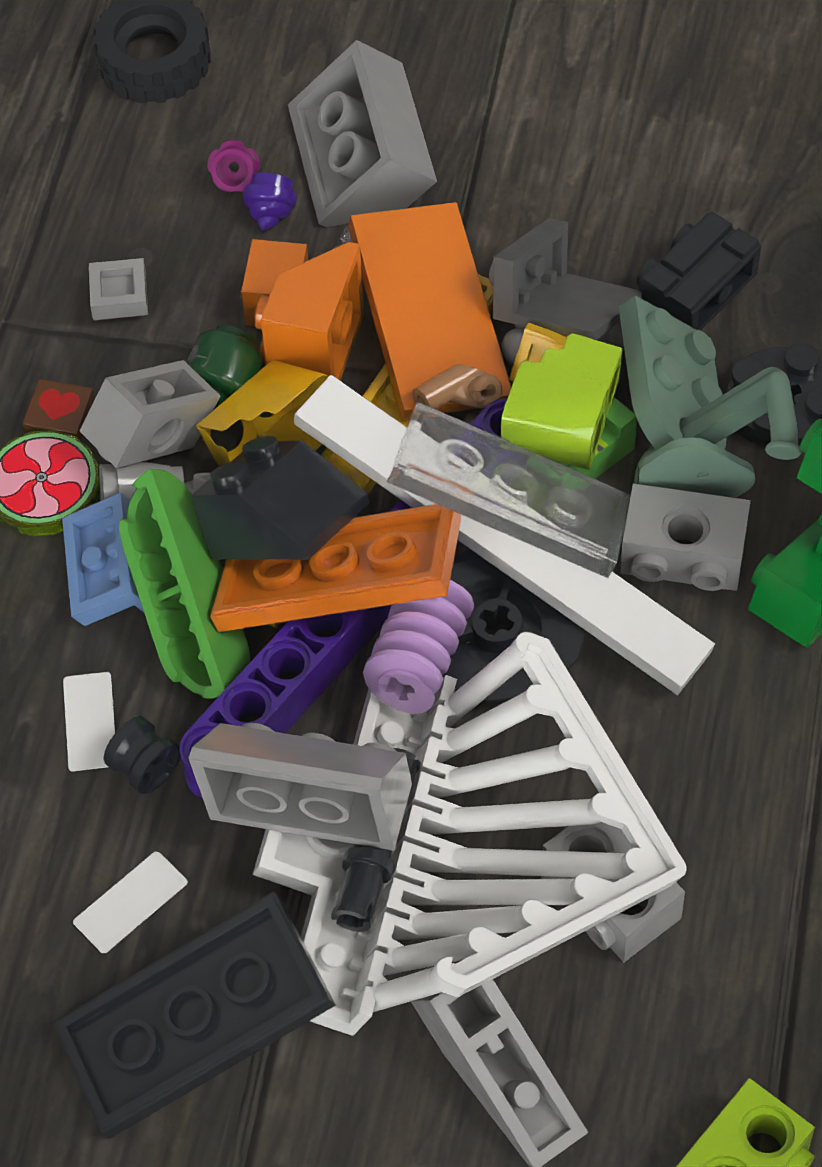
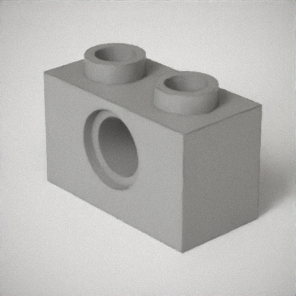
[80,360,220,468]
[620,483,751,591]

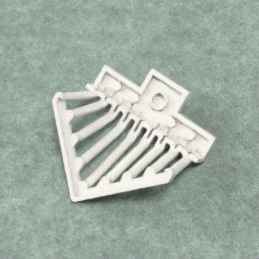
[253,632,686,1036]

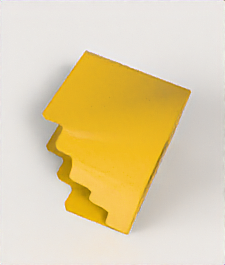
[196,360,329,466]

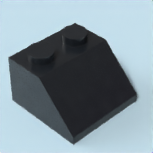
[191,436,370,560]

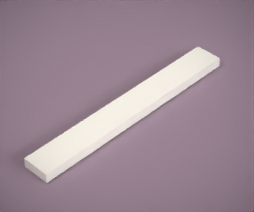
[294,375,715,695]

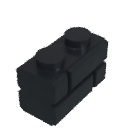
[637,211,761,330]

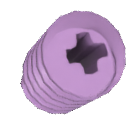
[363,580,474,714]

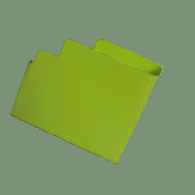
[501,333,622,470]

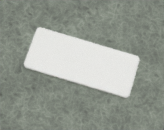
[63,672,115,772]
[73,852,188,953]

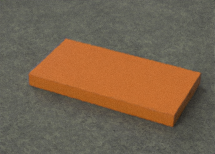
[348,202,511,419]
[210,502,461,632]

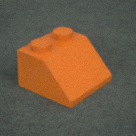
[255,242,365,381]

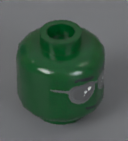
[186,325,264,409]

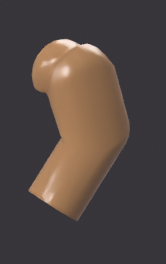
[412,364,502,414]

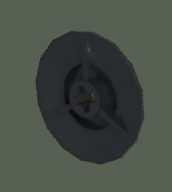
[442,549,586,703]

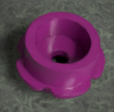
[207,140,260,192]

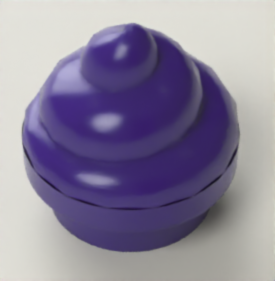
[243,173,297,232]

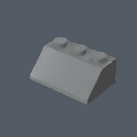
[288,40,437,227]
[188,723,412,851]

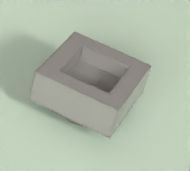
[89,258,148,320]

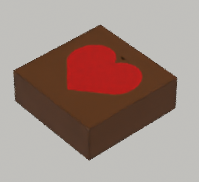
[22,379,95,443]

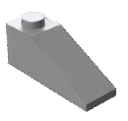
[411,979,588,1167]

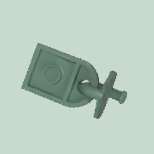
[618,295,802,498]

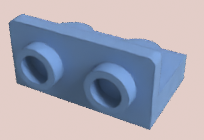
[62,492,144,626]

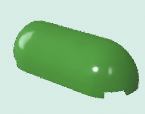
[119,468,251,699]

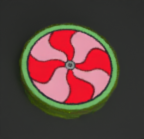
[0,430,100,536]

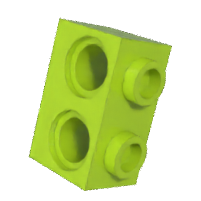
[676,1078,815,1167]

